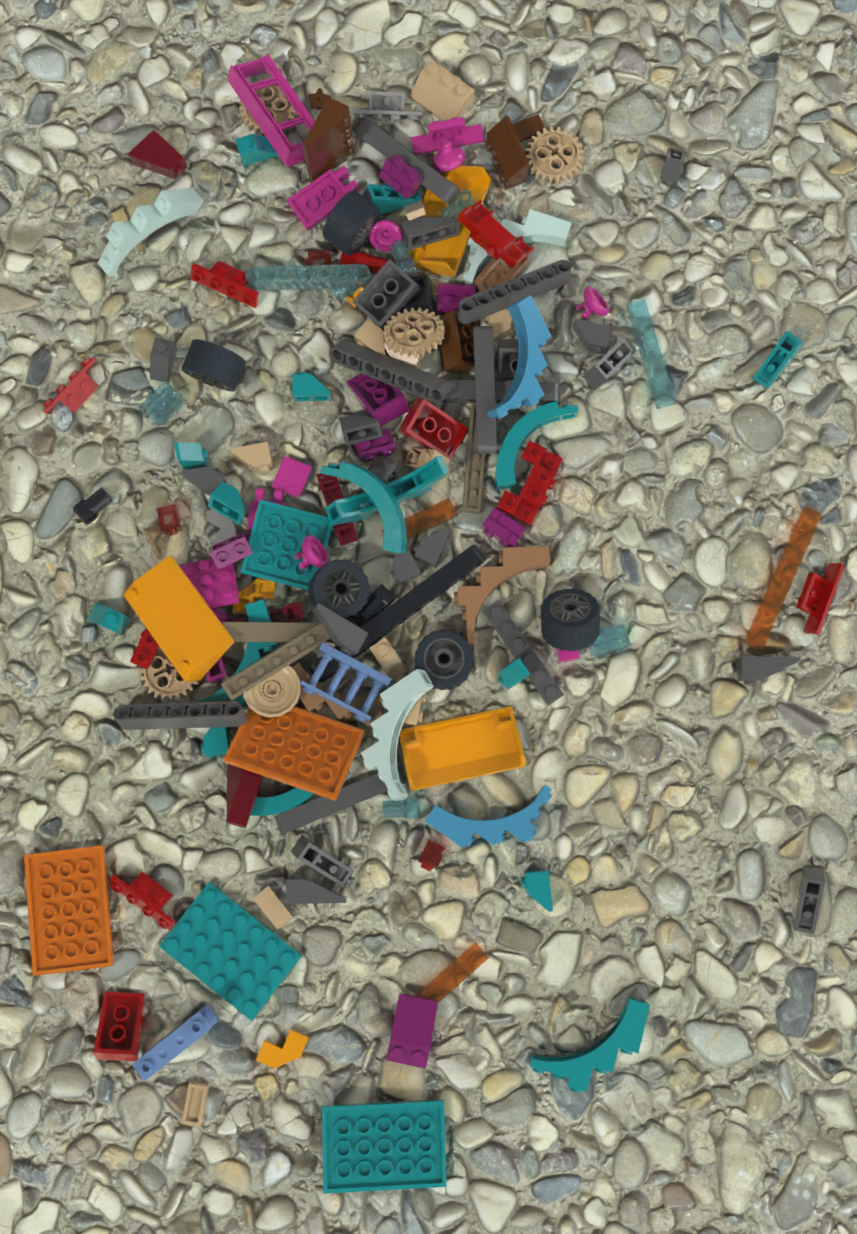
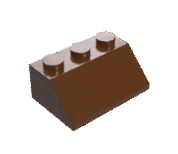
[484,116,529,189]
[440,310,479,374]

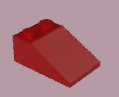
[398,398,468,460]
[93,992,145,1061]

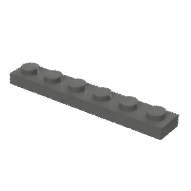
[483,600,564,706]

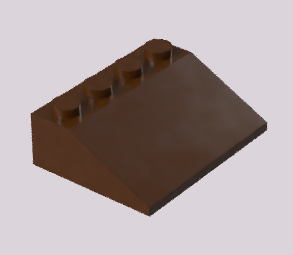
[302,97,355,183]

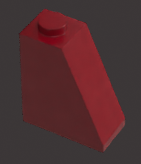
[128,130,187,179]

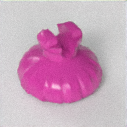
[432,138,466,172]
[368,219,403,252]
[576,285,610,320]
[295,535,329,569]

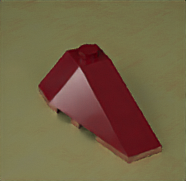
[227,764,265,828]

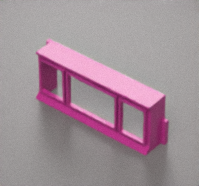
[227,53,315,167]

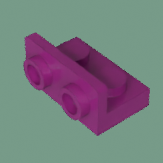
[437,283,476,313]
[355,429,396,462]
[209,532,252,569]

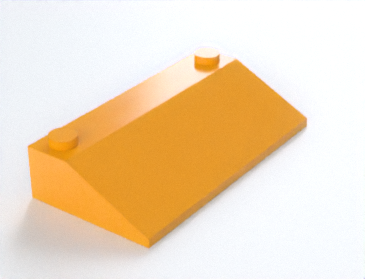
[400,166,491,277]
[123,556,235,682]
[399,706,525,791]

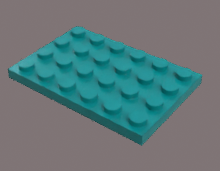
[159,882,302,1021]
[322,1099,447,1194]

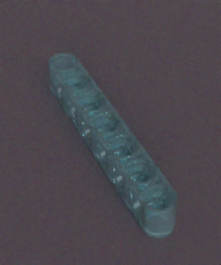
[246,264,374,290]

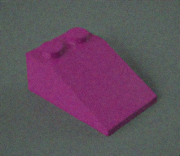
[347,373,409,427]
[386,993,438,1069]

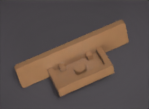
[473,257,530,292]

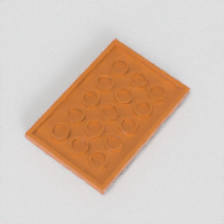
[224,706,365,801]
[24,845,114,976]

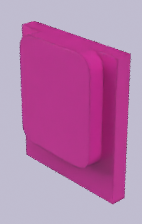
[271,456,312,498]

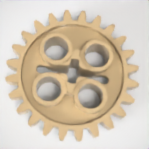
[239,80,298,136]
[525,126,584,185]
[383,308,445,358]
[138,646,199,701]

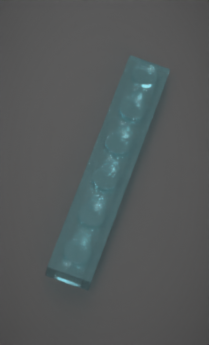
[626,299,676,409]

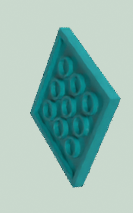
[240,499,332,591]

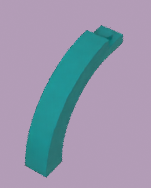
[495,401,579,491]
[320,462,407,554]
[251,788,315,816]

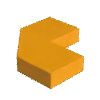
[232,578,277,616]
[256,1029,309,1068]

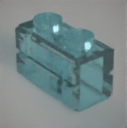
[139,381,184,426]
[588,623,631,660]

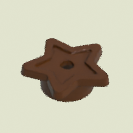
[308,88,331,109]

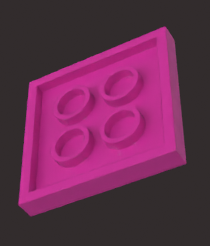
[179,558,240,609]

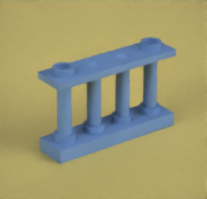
[300,642,392,723]
[132,1004,219,1081]

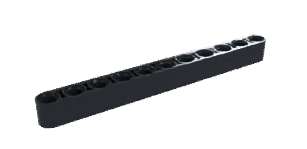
[308,544,486,684]

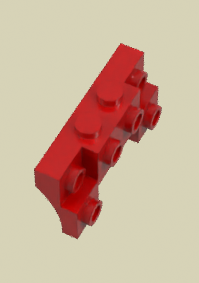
[457,200,535,269]
[496,440,563,527]

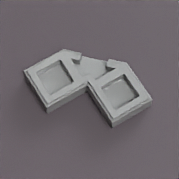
[205,509,237,546]

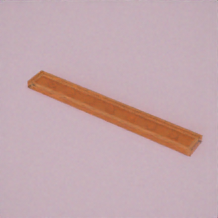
[743,506,822,651]

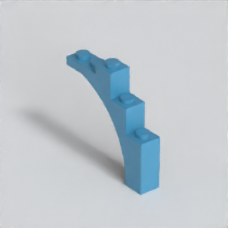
[486,295,552,419]
[425,785,552,849]

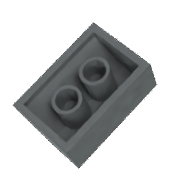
[353,259,420,330]

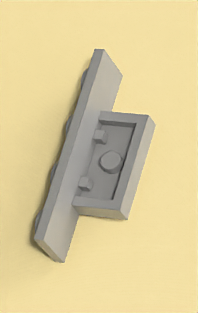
[350,91,423,120]

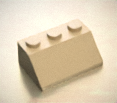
[410,59,475,121]

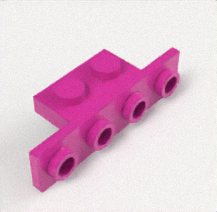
[410,117,484,155]

